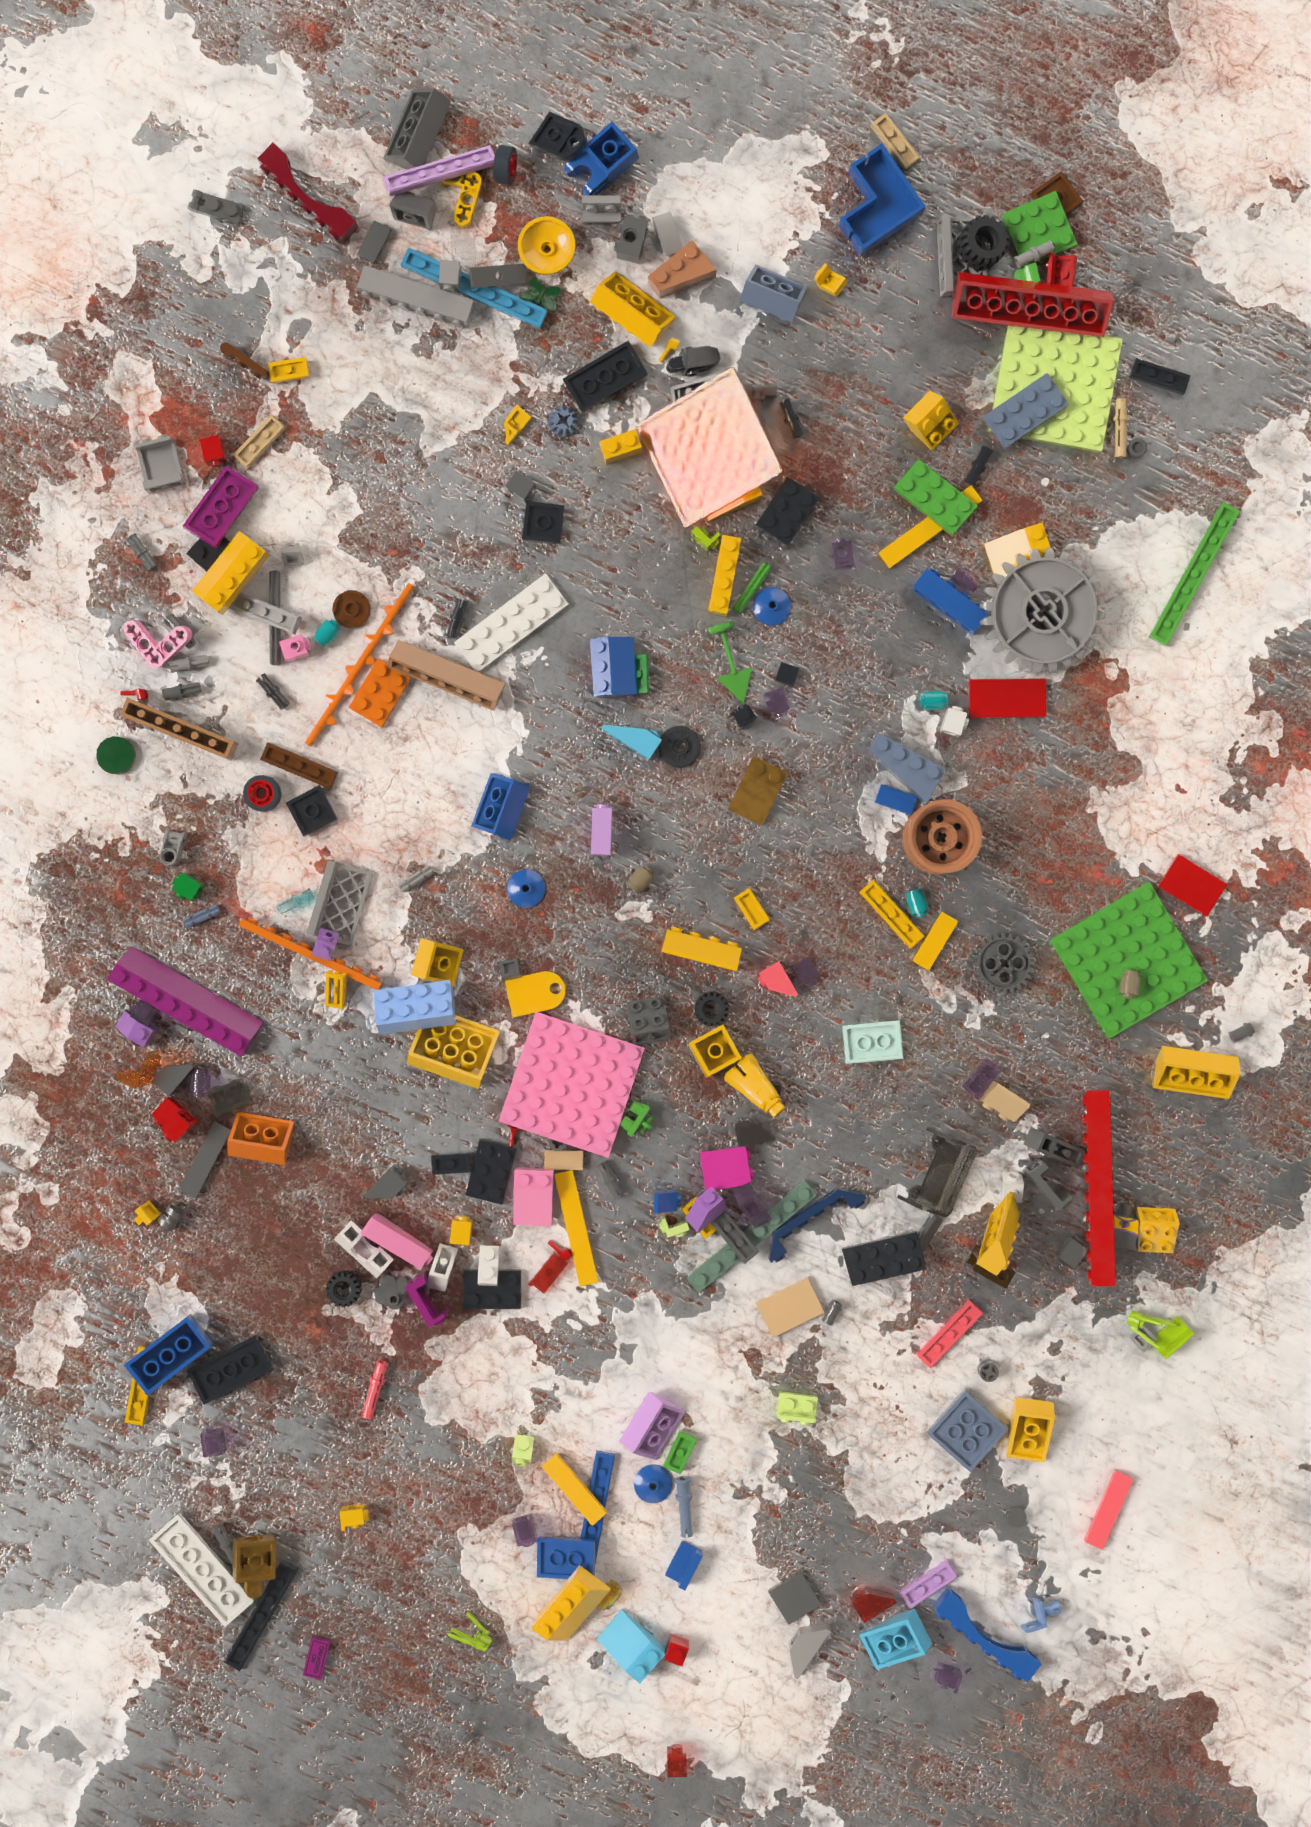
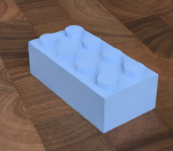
[374,980,456,1035]

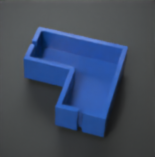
[838,144,926,257]

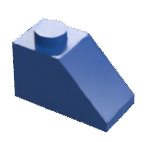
[654,1189,681,1213]

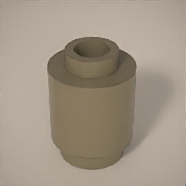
[627,865,654,894]
[1119,970,1141,999]

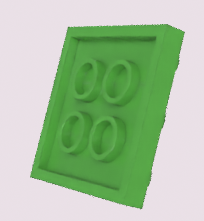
[1001,191,1077,267]

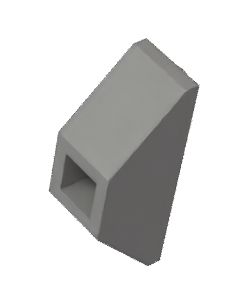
[788,1623,831,1679]

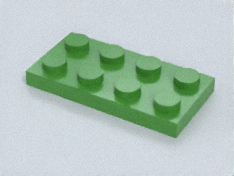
[894,459,978,537]

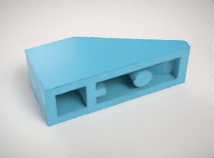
[601,725,662,761]

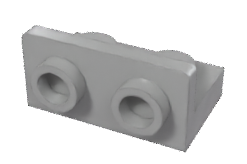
[582,196,621,223]

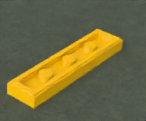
[859,879,925,949]
[124,1346,150,1426]
[541,1453,608,1526]

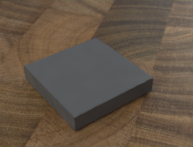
[768,1570,821,1625]

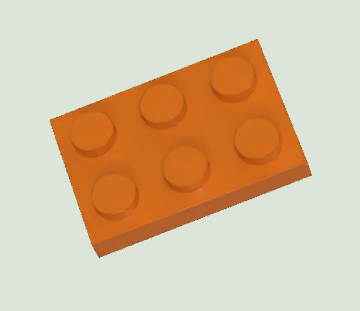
[348,659,411,727]

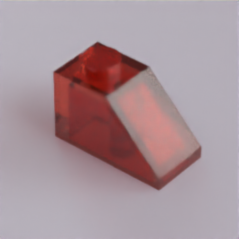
[850,1587,897,1623]

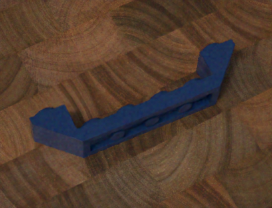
[768,1187,867,1263]

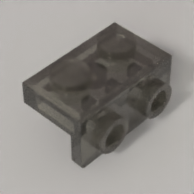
[206,1079,253,1119]

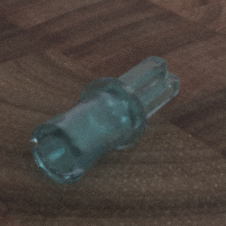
[276,888,315,914]

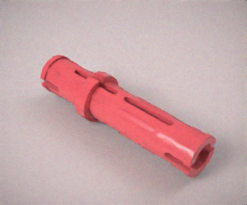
[361,1360,389,1420]

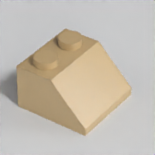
[979,1081,1031,1123]

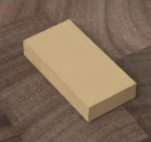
[544,1149,583,1170]

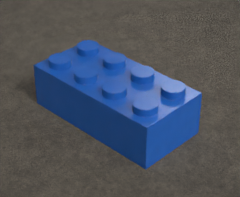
[124,1314,214,1396]

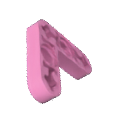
[123,620,192,668]

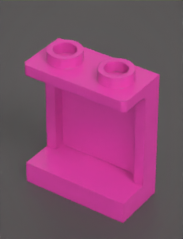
[700,1144,754,1191]

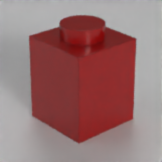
[199,435,227,467]
[664,1634,689,1667]

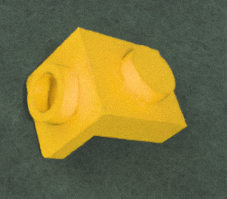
[814,263,848,297]

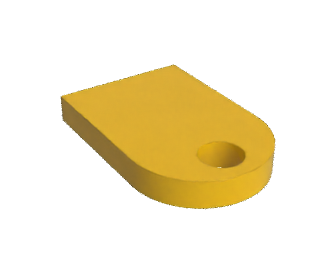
[505,971,566,1017]

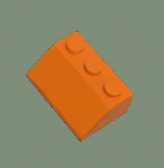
[227,1112,294,1165]

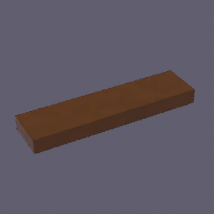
[260,742,339,789]

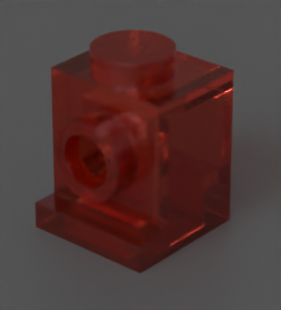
[667,1744,687,1777]

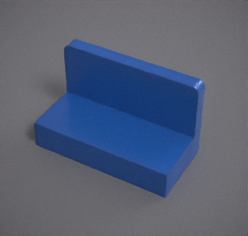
[665,1541,703,1591]

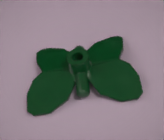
[519,277,561,312]

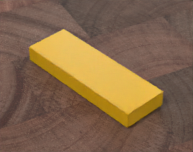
[912,912,958,971]

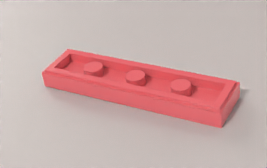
[916,1299,984,1369]
[1084,1470,1133,1550]

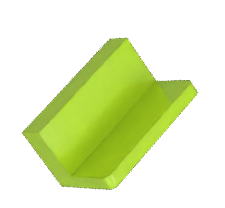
[1153,1315,1195,1359]

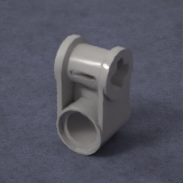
[160,828,187,867]

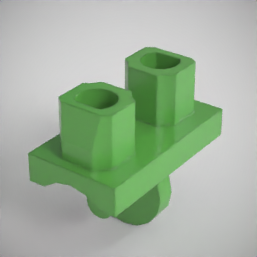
[620,1101,654,1137]

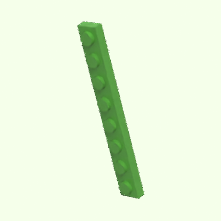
[1149,502,1240,646]

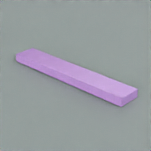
[383,145,495,196]

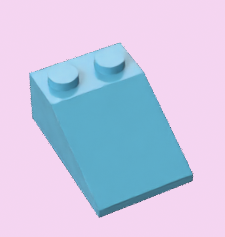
[859,1608,932,1670]
[597,1609,665,1684]

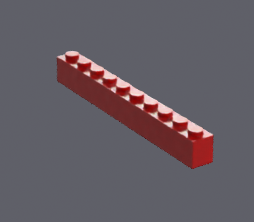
[1082,1090,1117,1287]

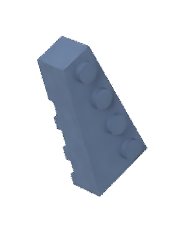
[867,732,946,804]

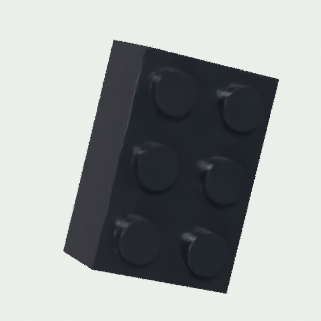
[755,476,819,550]

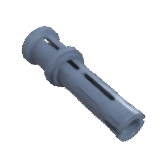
[674,1476,693,1538]

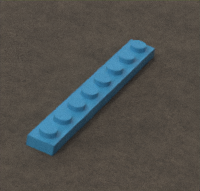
[400,248,548,329]

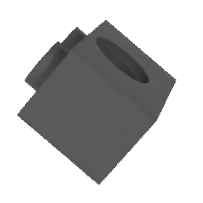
[614,215,648,264]

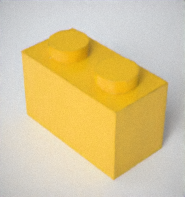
[599,429,642,465]

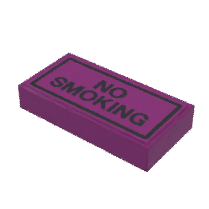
[303,1636,331,1680]

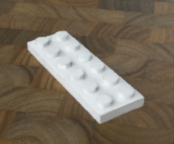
[454,574,569,672]
[149,1513,255,1627]

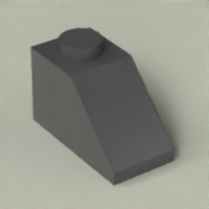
[151,1063,198,1097]
[364,1166,409,1199]

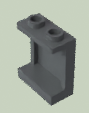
[1022,1158,1073,1210]

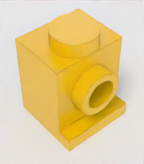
[339,1504,370,1531]

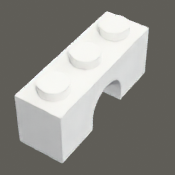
[334,1221,394,1278]

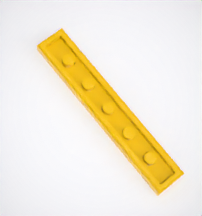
[878,485,982,569]
[554,1170,599,1286]

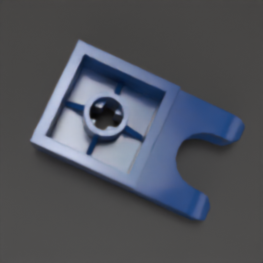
[564,121,639,196]

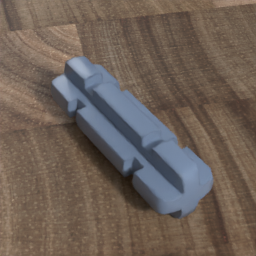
[183,905,221,928]

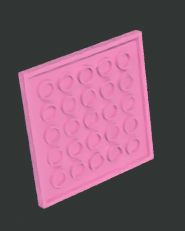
[499,1012,645,1158]

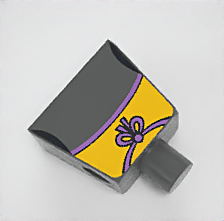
[1114,1203,1139,1251]

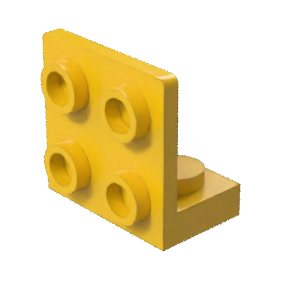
[1136,1207,1180,1253]

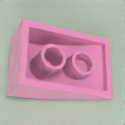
[513,1167,554,1226]

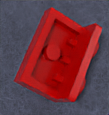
[1044,253,1077,287]

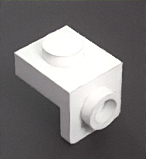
[1002,1172,1024,1203]

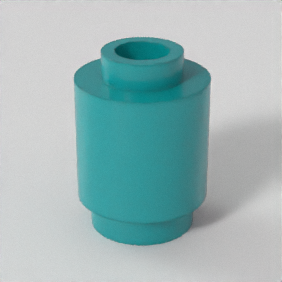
[313,619,341,648]
[919,690,948,711]
[906,888,930,918]

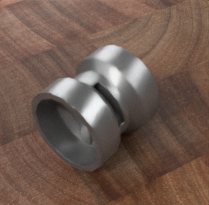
[157,1204,185,1231]

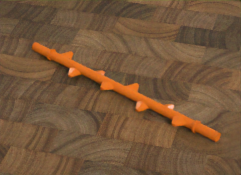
[305,583,414,747]

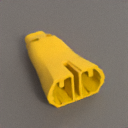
[724,1054,785,1118]

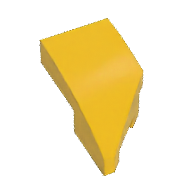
[504,405,533,445]

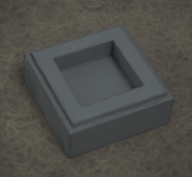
[499,958,521,981]

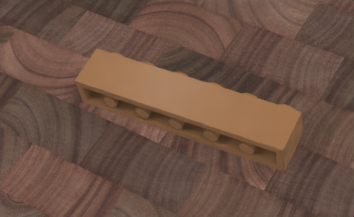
[388,640,505,711]
[120,697,239,761]

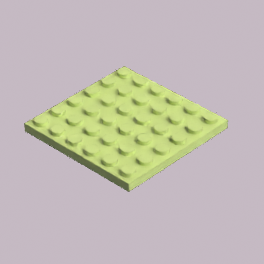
[988,325,1123,453]

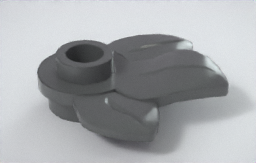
[371,1273,408,1310]

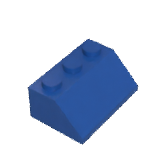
[590,637,638,698]
[471,773,530,841]

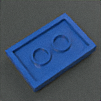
[537,1536,595,1579]

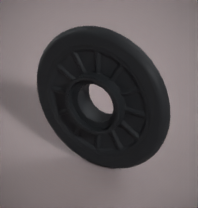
[659,726,701,768]

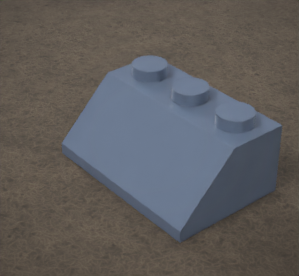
[739,264,808,323]

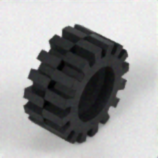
[694,992,729,1027]
[325,1271,362,1308]

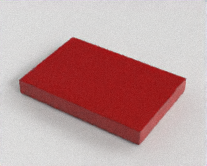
[1157,854,1228,917]

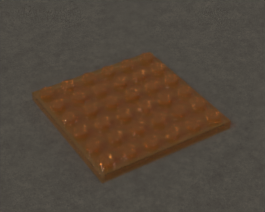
[636,367,785,528]

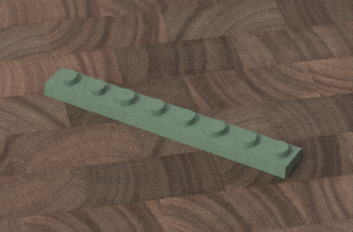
[686,1180,817,1293]

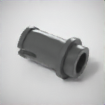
[1228,1022,1255,1043]
[822,1299,843,1326]

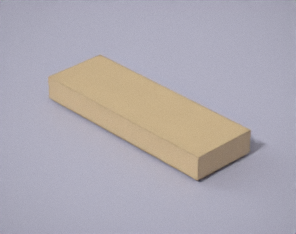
[870,113,920,172]
[232,414,287,470]

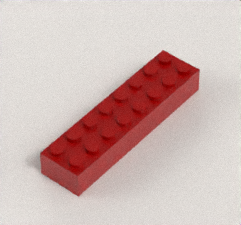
[951,272,1114,337]

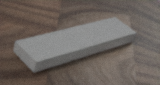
[229,593,302,635]

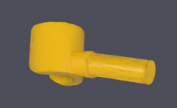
[659,338,680,362]

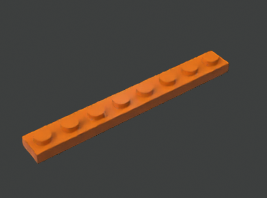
[238,917,384,990]

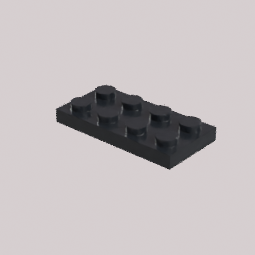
[562,340,648,414]
[842,1231,927,1286]
[186,1334,274,1405]

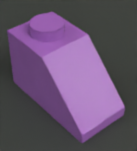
[115,1010,159,1047]
[686,1187,728,1233]

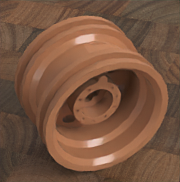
[902,799,982,875]

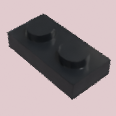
[431,1152,471,1175]

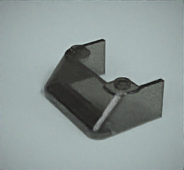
[897,1127,977,1217]

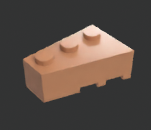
[648,240,717,298]

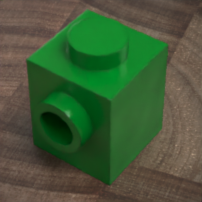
[172,872,205,901]

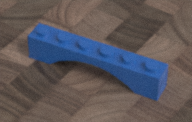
[933,1586,1042,1683]

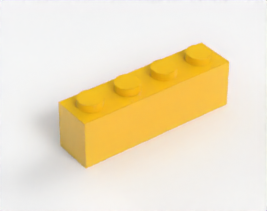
[708,535,741,618]

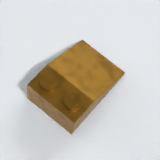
[728,756,788,826]

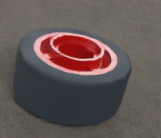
[493,145,517,185]
[243,775,282,812]

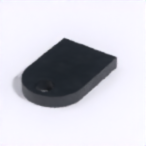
[529,111,587,161]

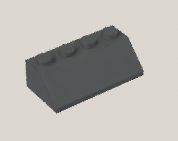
[383,88,451,170]

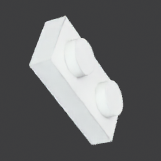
[478,1246,500,1286]

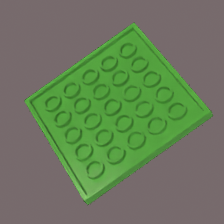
[1049,882,1208,1039]

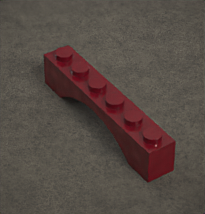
[257,142,359,244]

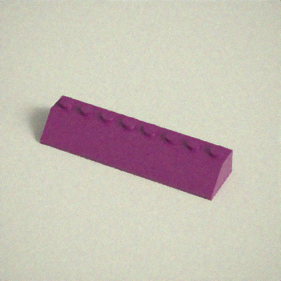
[107,946,264,1057]

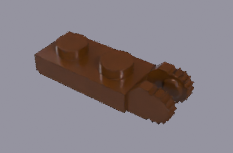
[220,342,270,380]

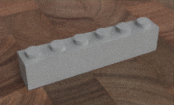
[357,265,475,328]

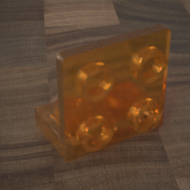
[114,1050,161,1089]

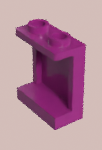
[405,1271,449,1327]

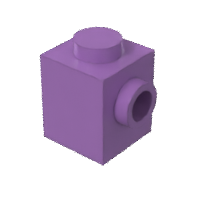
[312,928,339,961]

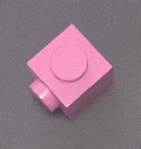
[279,634,311,662]

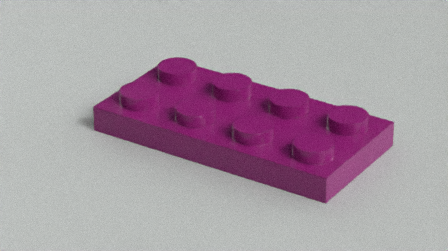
[183,466,259,548]

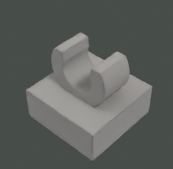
[281,543,304,566]

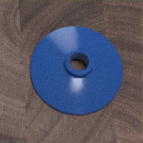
[753,587,791,626]
[507,869,545,908]
[634,1464,672,1503]

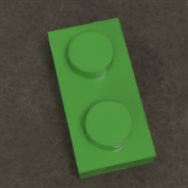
[663,1430,697,1475]

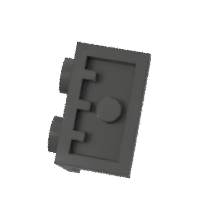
[626,996,671,1045]

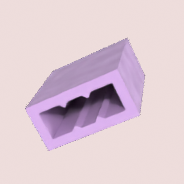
[591,804,613,856]

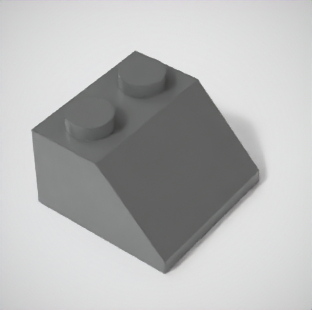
[389,191,437,230]

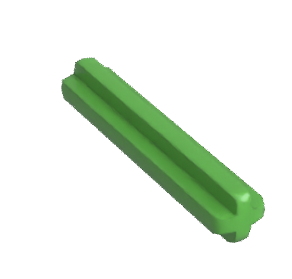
[733,562,771,613]

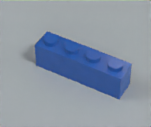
[911,568,988,635]

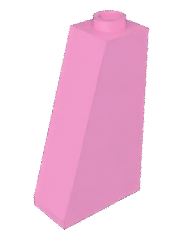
[361,1212,434,1269]

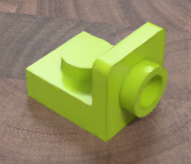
[691,526,721,551]

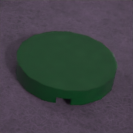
[96,736,136,775]

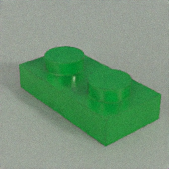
[635,654,650,694]

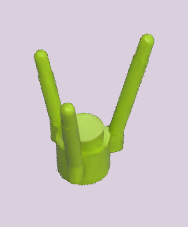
[1127,1310,1177,1350]
[448,1612,492,1652]

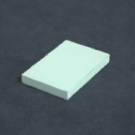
[842,1020,904,1064]

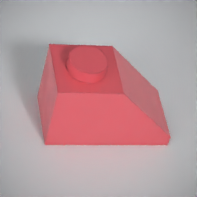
[757,961,798,997]

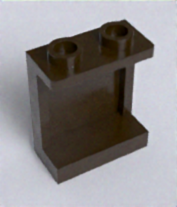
[966,1245,1016,1289]

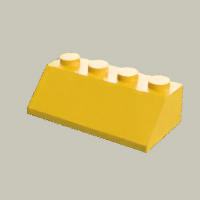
[590,271,677,347]
[192,531,270,615]
[661,927,742,971]
[1153,1046,1241,1099]
[976,1191,1020,1276]
[532,1565,611,1641]

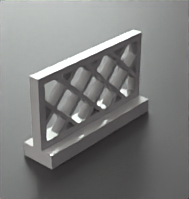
[936,215,987,297]
[306,860,373,946]

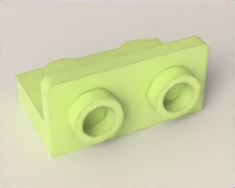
[776,1391,818,1425]

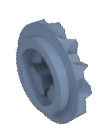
[548,405,579,437]

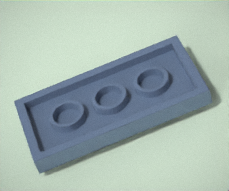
[983,373,1069,449]

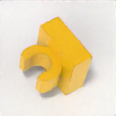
[134,1200,161,1226]

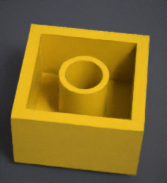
[688,1025,742,1079]

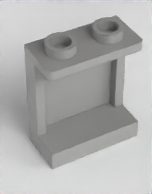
[134,434,186,493]

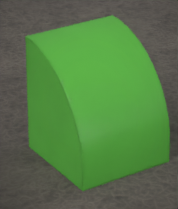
[1013,263,1040,282]

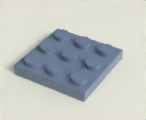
[926,1389,1009,1472]

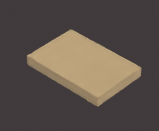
[756,1277,824,1338]

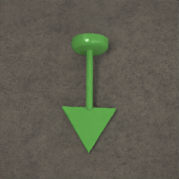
[708,621,752,704]

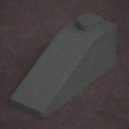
[1024,1127,1086,1168]

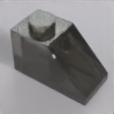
[734,1117,776,1147]

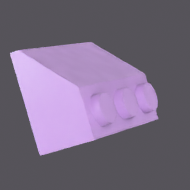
[619,1391,686,1460]

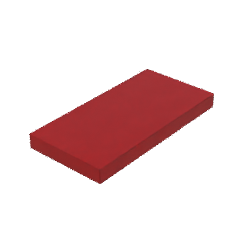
[968,678,1047,718]

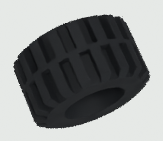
[956,215,1010,271]

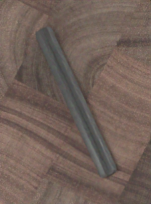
[269,570,281,666]

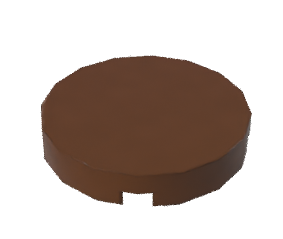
[332,590,371,629]

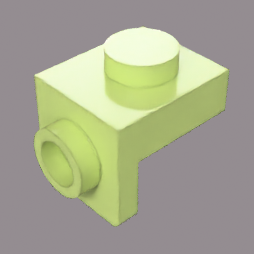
[659,1216,690,1238]
[512,1434,534,1467]

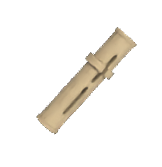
[1113,398,1129,459]

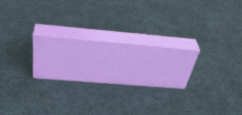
[899,1559,958,1609]

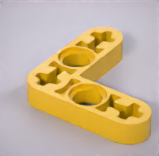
[438,172,482,229]

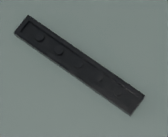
[223,1560,298,1671]

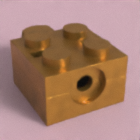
[233,1534,276,1599]

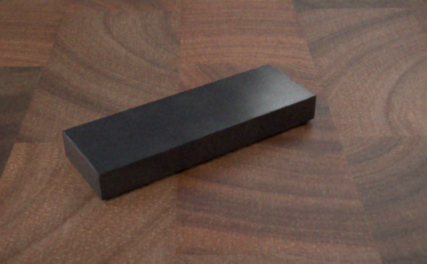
[1129,358,1191,395]

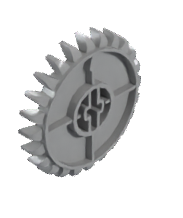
[979,548,1106,674]

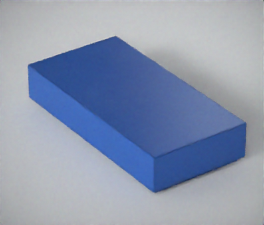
[874,784,917,815]

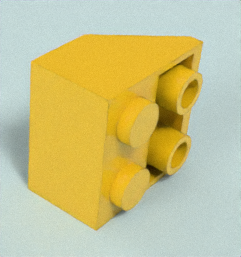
[903,391,959,450]

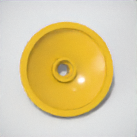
[518,216,575,275]

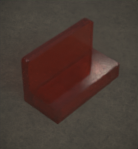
[528,1251,568,1294]

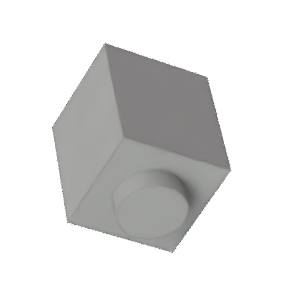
[439,260,462,292]

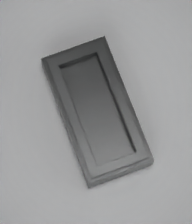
[357,220,392,265]

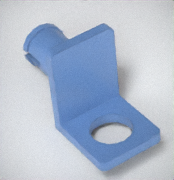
[1020,1597,1062,1633]

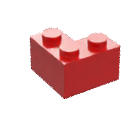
[151,1096,199,1143]

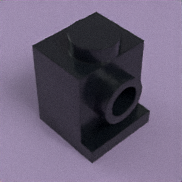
[730,704,757,730]

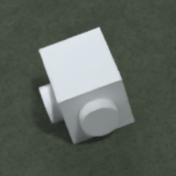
[940,706,969,737]

